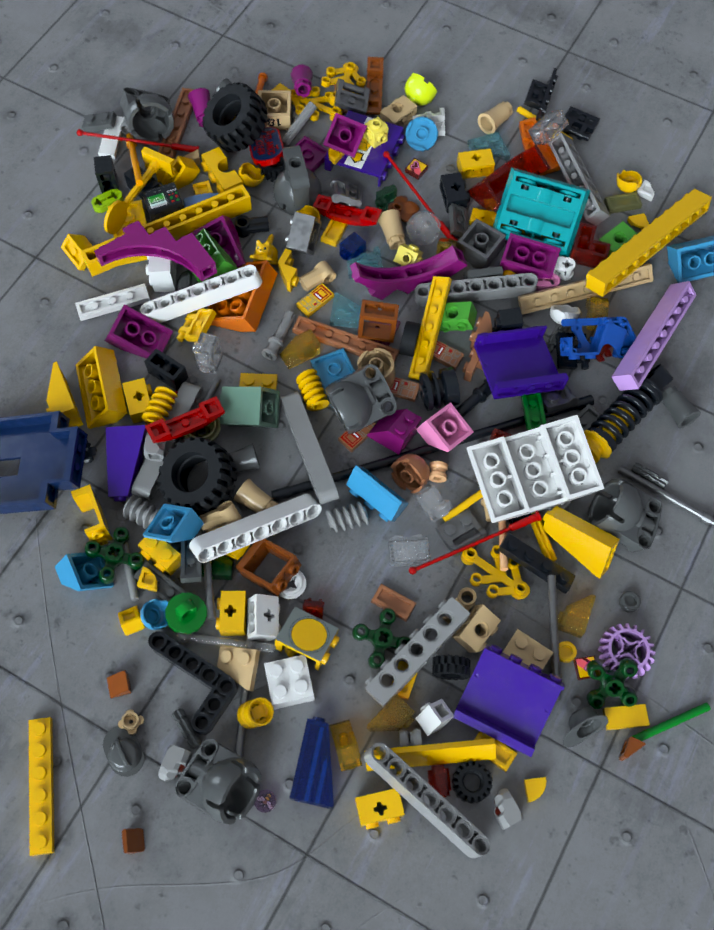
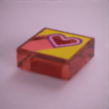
[405,158,428,180]
[573,656,596,680]

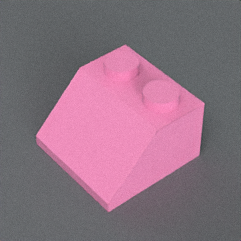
[416,402,474,452]

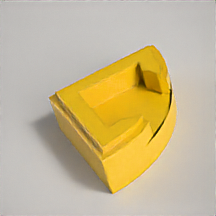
[328,148,345,165]
[627,213,649,230]
[137,567,158,592]
[523,777,546,803]

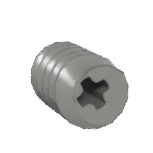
[123,495,161,529]
[326,502,369,533]

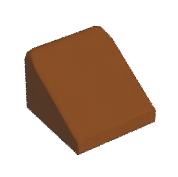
[107,670,132,699]
[619,737,646,761]
[122,828,145,854]

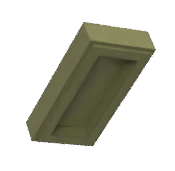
[604,192,642,214]

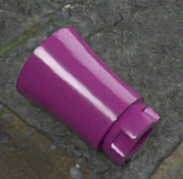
[291,65,313,97]
[188,88,210,128]

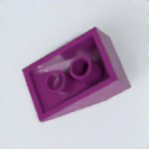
[193,215,246,268]
[500,233,561,278]
[104,304,173,359]

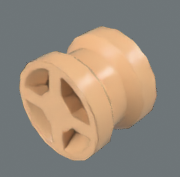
[429,461,448,483]

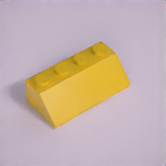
[75,346,127,429]

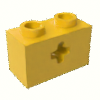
[457,148,495,179]
[122,378,153,424]
[216,591,247,636]
[355,789,405,830]

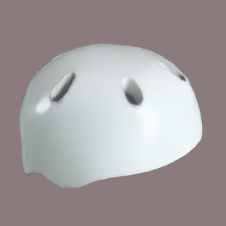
[550,304,580,325]

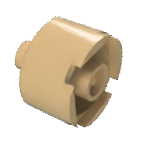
[357,348,396,387]

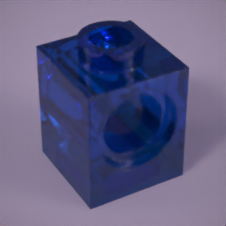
[339,232,366,264]

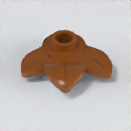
[388,196,420,223]

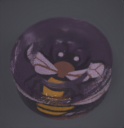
[254,789,276,813]

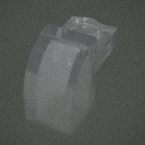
[413,484,453,522]

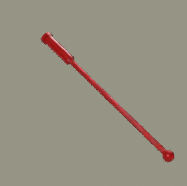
[77,129,199,152]
[383,151,458,246]
[409,511,542,575]

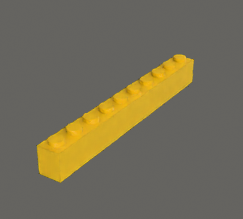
[81,184,252,277]
[586,188,712,297]

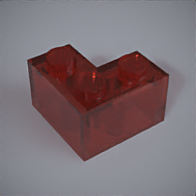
[570,222,611,268]

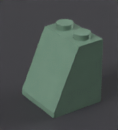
[219,387,280,428]

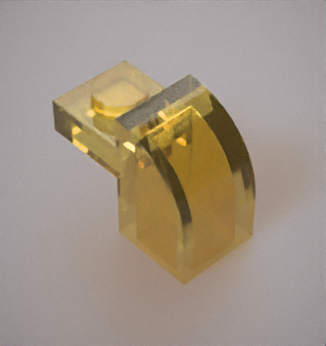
[585,296,609,331]

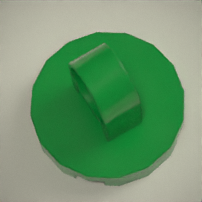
[165,593,207,634]

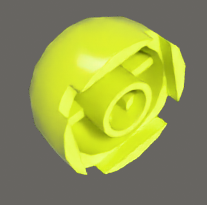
[405,73,437,106]

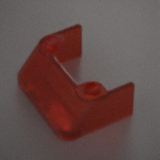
[467,145,550,212]

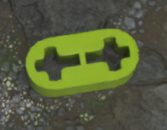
[91,189,124,213]

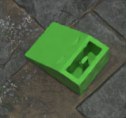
[193,228,238,283]

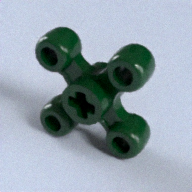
[84,527,144,584]
[352,608,411,669]
[586,658,638,709]

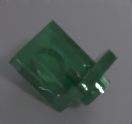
[375,184,397,212]

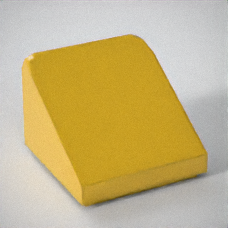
[118,605,145,636]

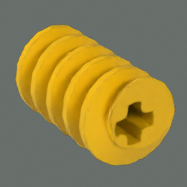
[296,369,329,411]
[141,386,178,425]

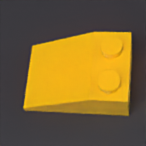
[46,362,84,427]

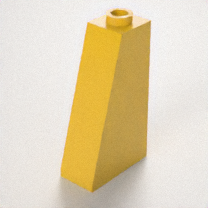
[543,506,620,578]

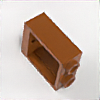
[358,299,399,343]
[236,539,301,596]

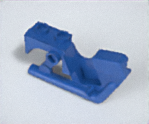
[560,317,636,360]

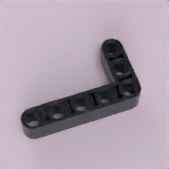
[148,631,237,735]

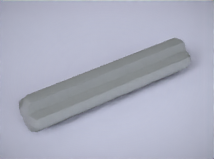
[282,102,317,146]

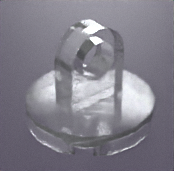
[406,211,441,245]

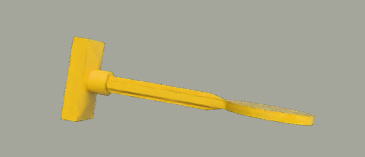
[104,146,176,234]

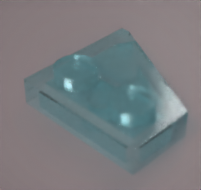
[467,132,511,160]
[347,246,383,279]
[330,293,367,328]

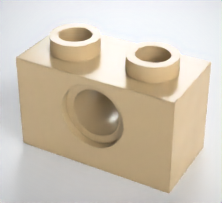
[380,95,417,127]
[452,604,501,653]

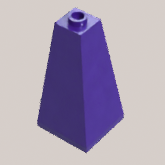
[106,425,147,502]

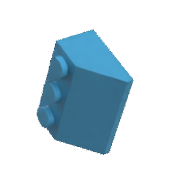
[667,235,714,283]
[346,465,409,522]

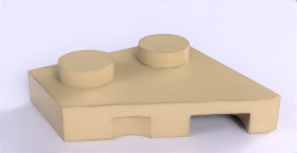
[217,646,260,692]

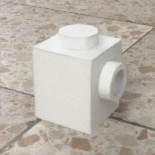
[415,699,454,736]

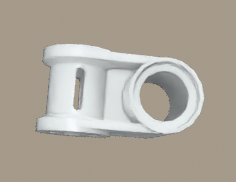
[553,256,576,281]

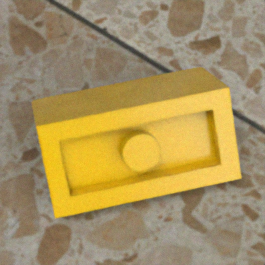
[61,234,93,271]

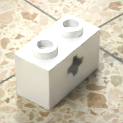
[247,594,281,641]

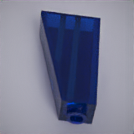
[290,717,334,809]

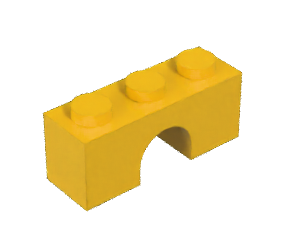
[201,147,243,194]

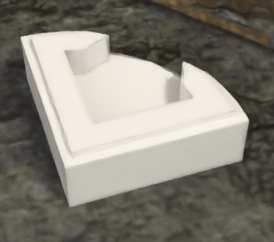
[637,180,654,201]

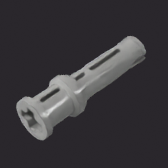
[262,310,296,361]

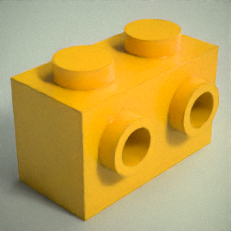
[138,537,181,576]

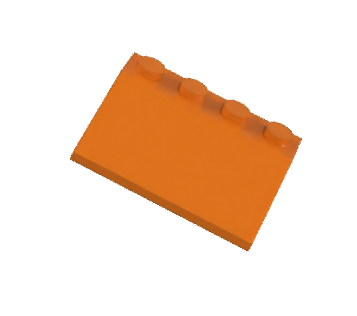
[207,260,278,332]

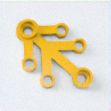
[321,62,366,107]
[291,86,343,121]
[461,545,530,600]

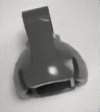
[120,87,175,142]
[273,145,322,214]
[325,364,397,434]
[588,478,662,552]
[175,739,261,825]

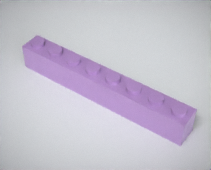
[612,281,696,391]

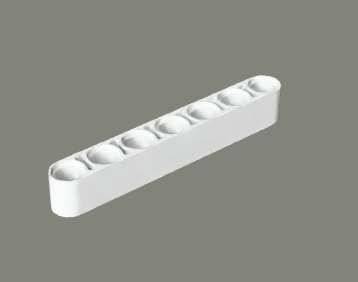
[140,265,262,324]
[189,494,322,563]

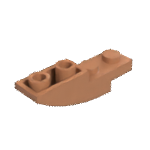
[462,311,492,382]

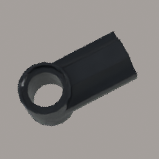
[235,215,269,238]

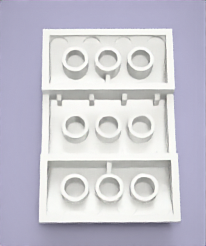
[466,415,604,523]

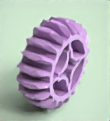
[598,623,656,680]

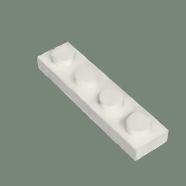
[75,283,150,321]

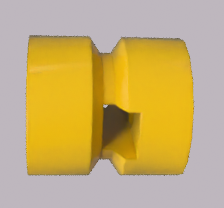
[237,697,274,729]

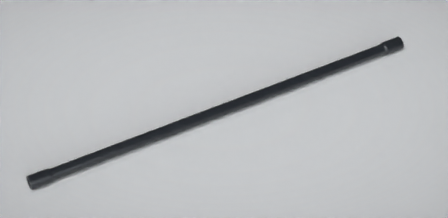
[271,395,594,502]

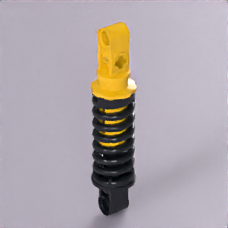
[584,364,673,464]

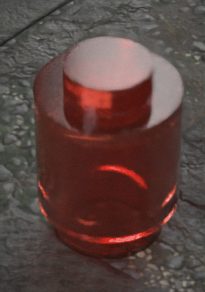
[427,765,451,798]

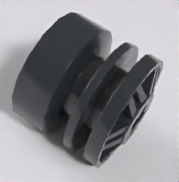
[419,367,460,411]

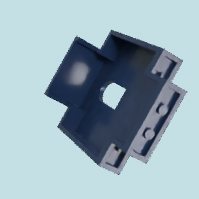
[0,411,88,514]

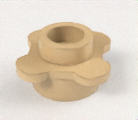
[118,710,144,735]

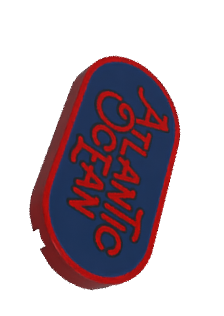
[249,127,284,166]

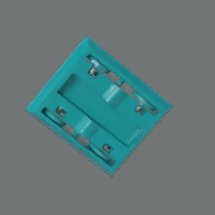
[493,167,591,257]

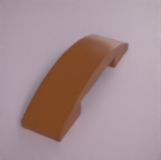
[366,57,384,115]

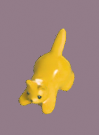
[250,234,279,265]

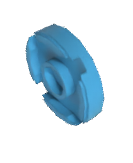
[405,117,438,151]

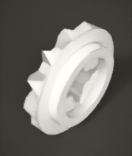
[278,571,306,600]

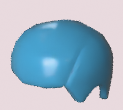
[140,599,169,630]

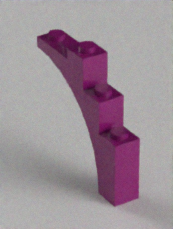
[94,220,217,281]
[350,245,467,300]

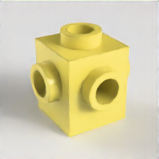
[364,116,389,148]
[393,244,423,266]

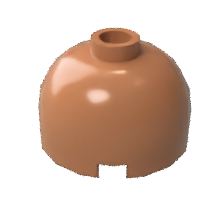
[391,454,430,493]

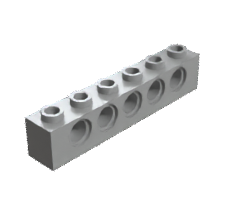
[548,132,610,226]
[365,597,471,708]

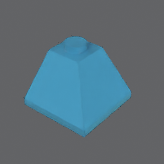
[143,503,204,543]
[55,553,114,591]

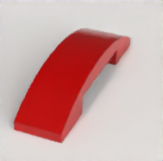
[313,194,382,226]
[145,396,225,443]

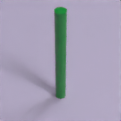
[632,702,711,741]

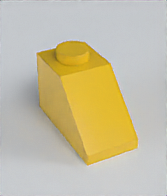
[161,155,201,190]

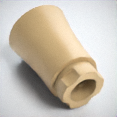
[478,101,513,135]
[378,209,406,250]
[234,479,278,513]

